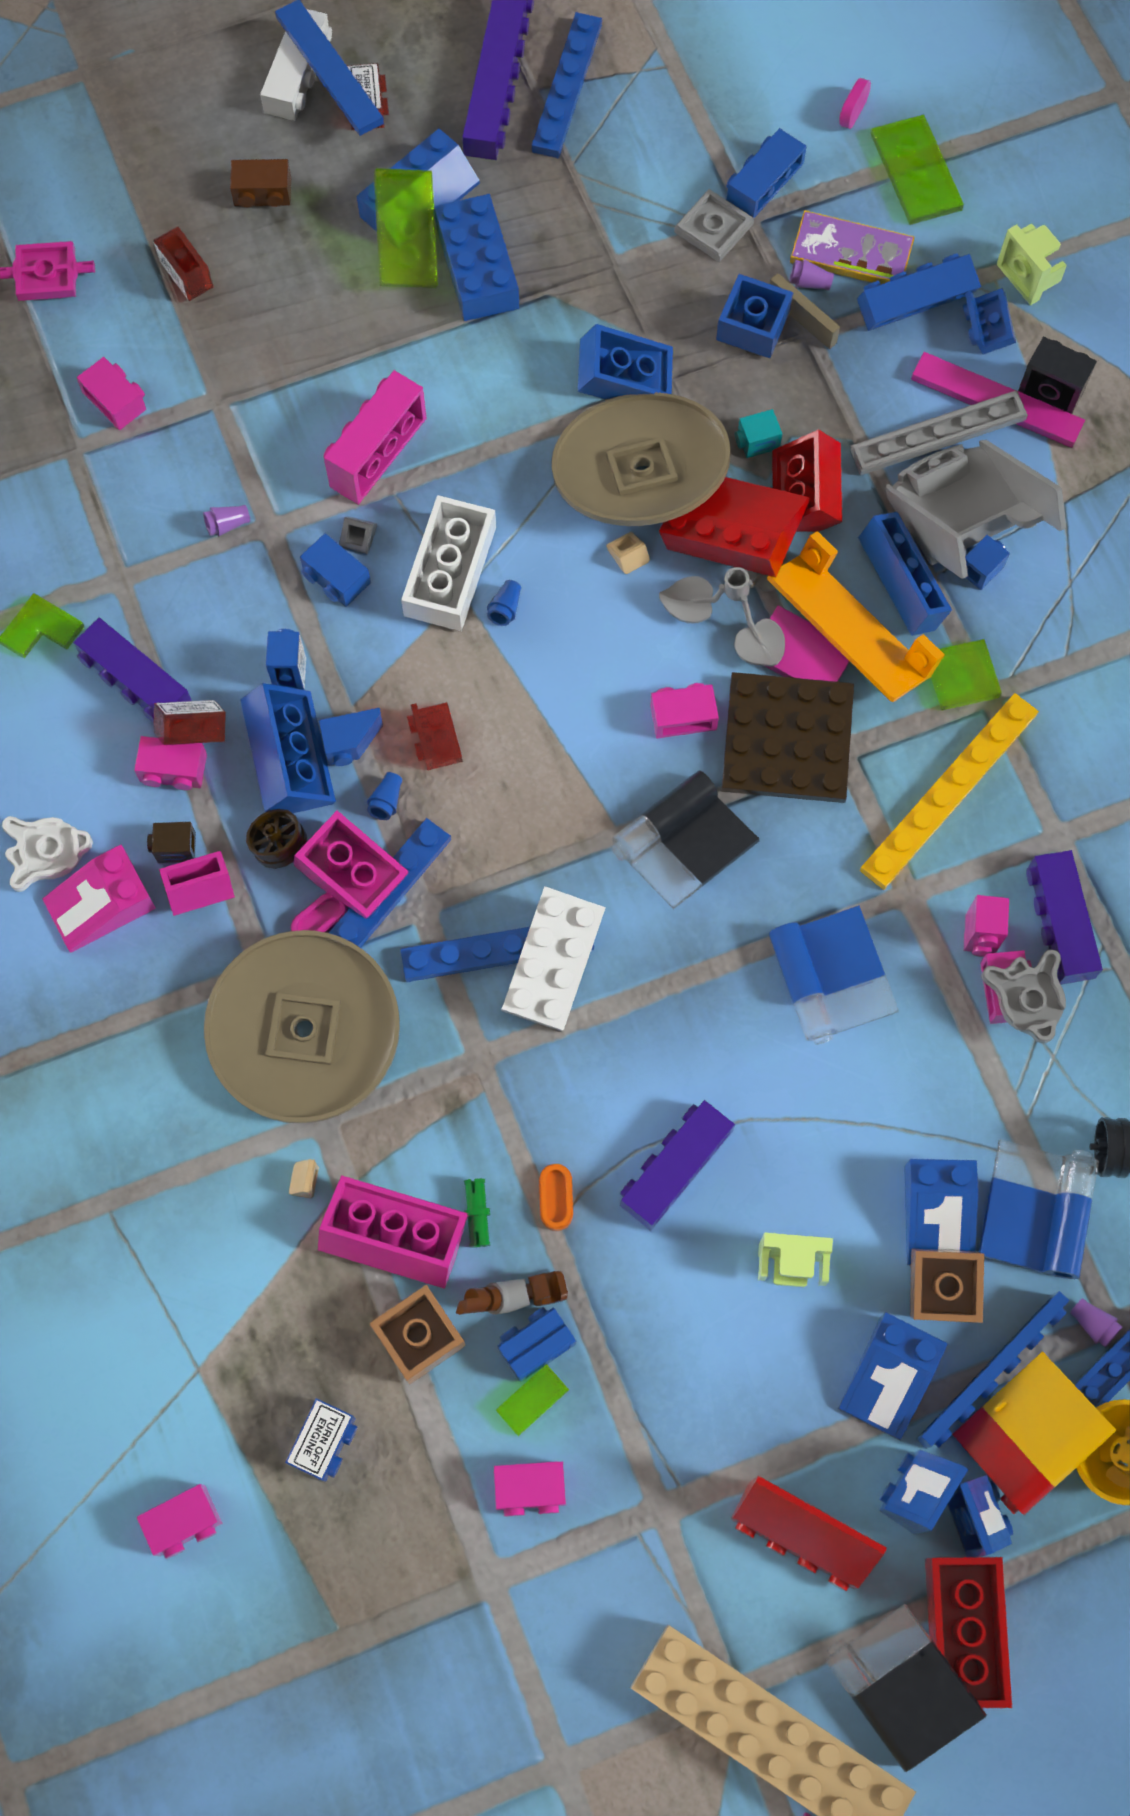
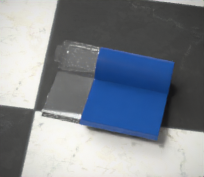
[768,905,899,1045]
[979,1139,1099,1279]

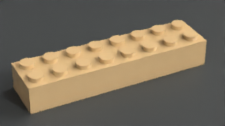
[630,1625,916,1816]

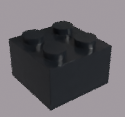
[1018,336,1097,414]

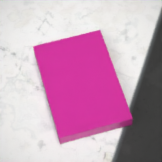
[765,605,850,682]

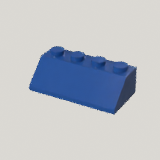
[357,128,480,251]
[240,683,336,813]

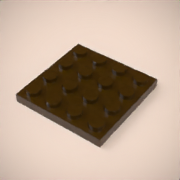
[721,672,854,803]

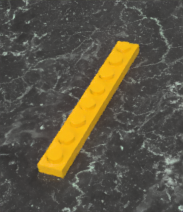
[860,693,1039,890]

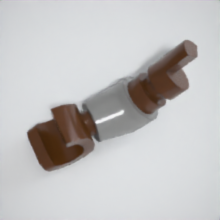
[455,1271,568,1315]

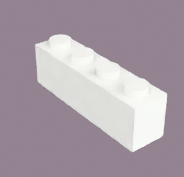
[260,9,332,121]

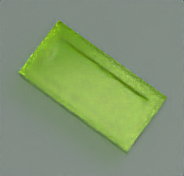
[496,1364,569,1437]

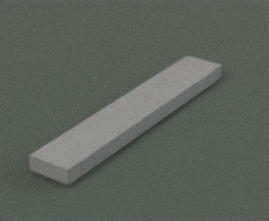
[850,390,1028,476]

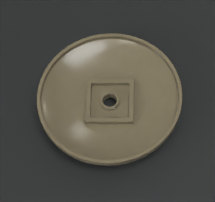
[552,392,731,526]
[204,930,400,1124]

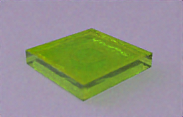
[931,639,1002,711]

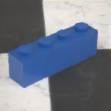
[856,253,981,331]
[858,512,952,636]

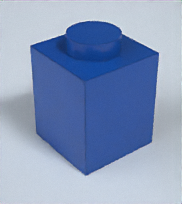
[965,535,1010,590]

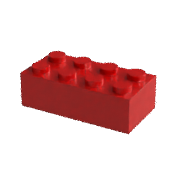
[925,1557,1012,1708]

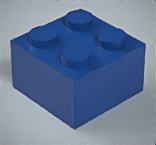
[716,274,793,359]

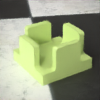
[996,223,1067,306]
[758,1233,833,1287]

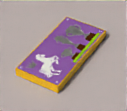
[790,210,915,284]

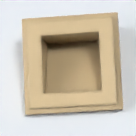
[606,532,650,574]
[289,1159,319,1198]

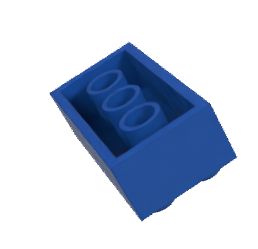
[434,194,519,322]

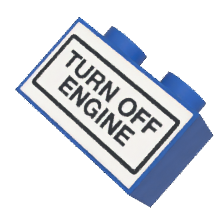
[266,629,306,690]
[285,1398,358,1482]

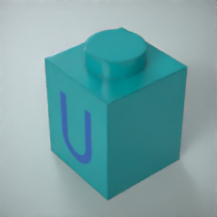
[735,409,783,458]

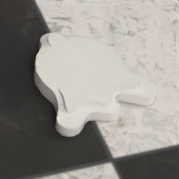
[2,816,93,892]

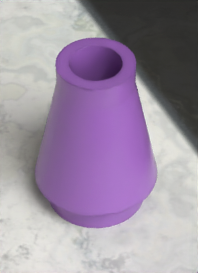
[789,259,834,290]
[203,505,250,537]
[1070,1298,1123,1348]

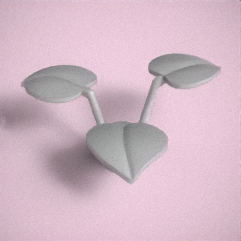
[659,554,789,667]

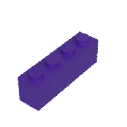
[73,617,192,728]
[1026,850,1103,985]
[620,1100,735,1231]

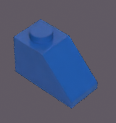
[319,708,383,766]

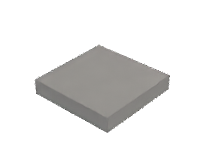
[674,189,754,262]

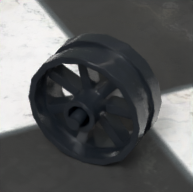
[1089,1117,1130,1178]

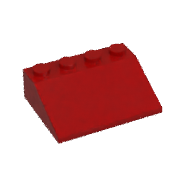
[659,477,810,578]
[731,1476,887,1592]

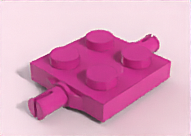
[0,241,95,301]

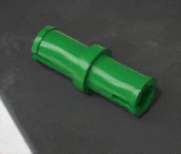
[464,1178,491,1248]

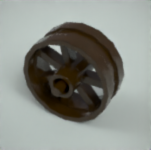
[246,809,307,869]

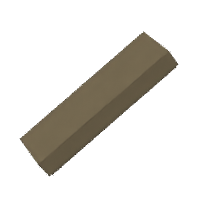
[770,273,840,349]

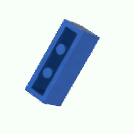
[726,128,807,218]

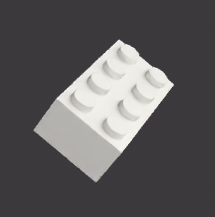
[401,495,496,632]
[501,886,606,1032]

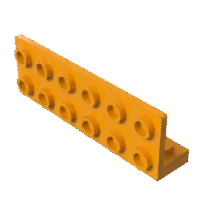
[767,531,945,702]

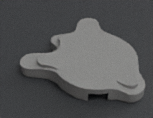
[981,950,1066,1043]

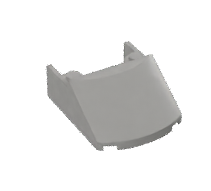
[885,440,1066,579]

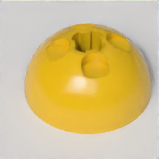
[1076,1399,1130,1505]

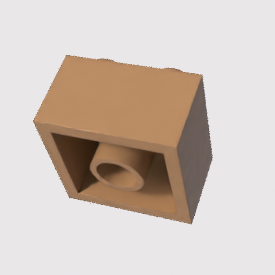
[910,1249,984,1323]
[369,1284,466,1385]

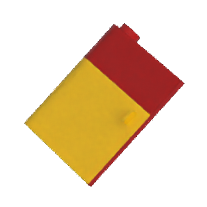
[952,1351,1117,1515]

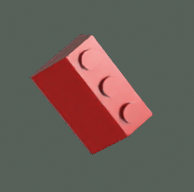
[772,429,842,532]

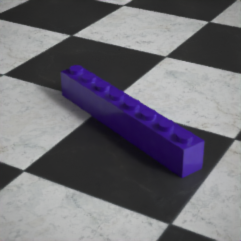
[462,0,534,160]

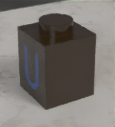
[147,822,196,863]

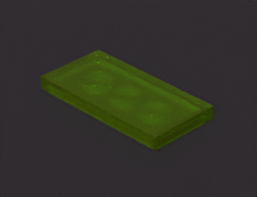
[871,115,964,225]
[374,168,438,288]

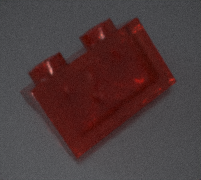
[407,702,463,771]

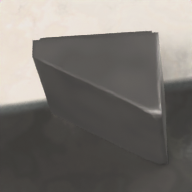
[339,517,377,554]

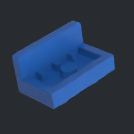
[963,288,1016,354]

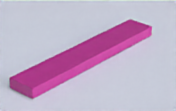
[911,352,1085,448]

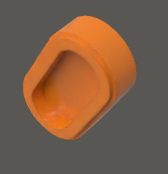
[539,1164,573,1231]

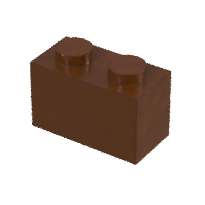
[230,159,291,207]

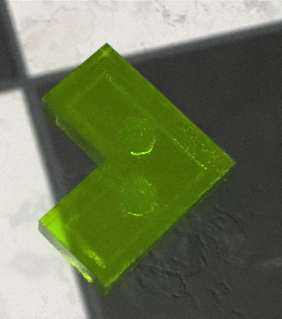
[0,593,85,659]

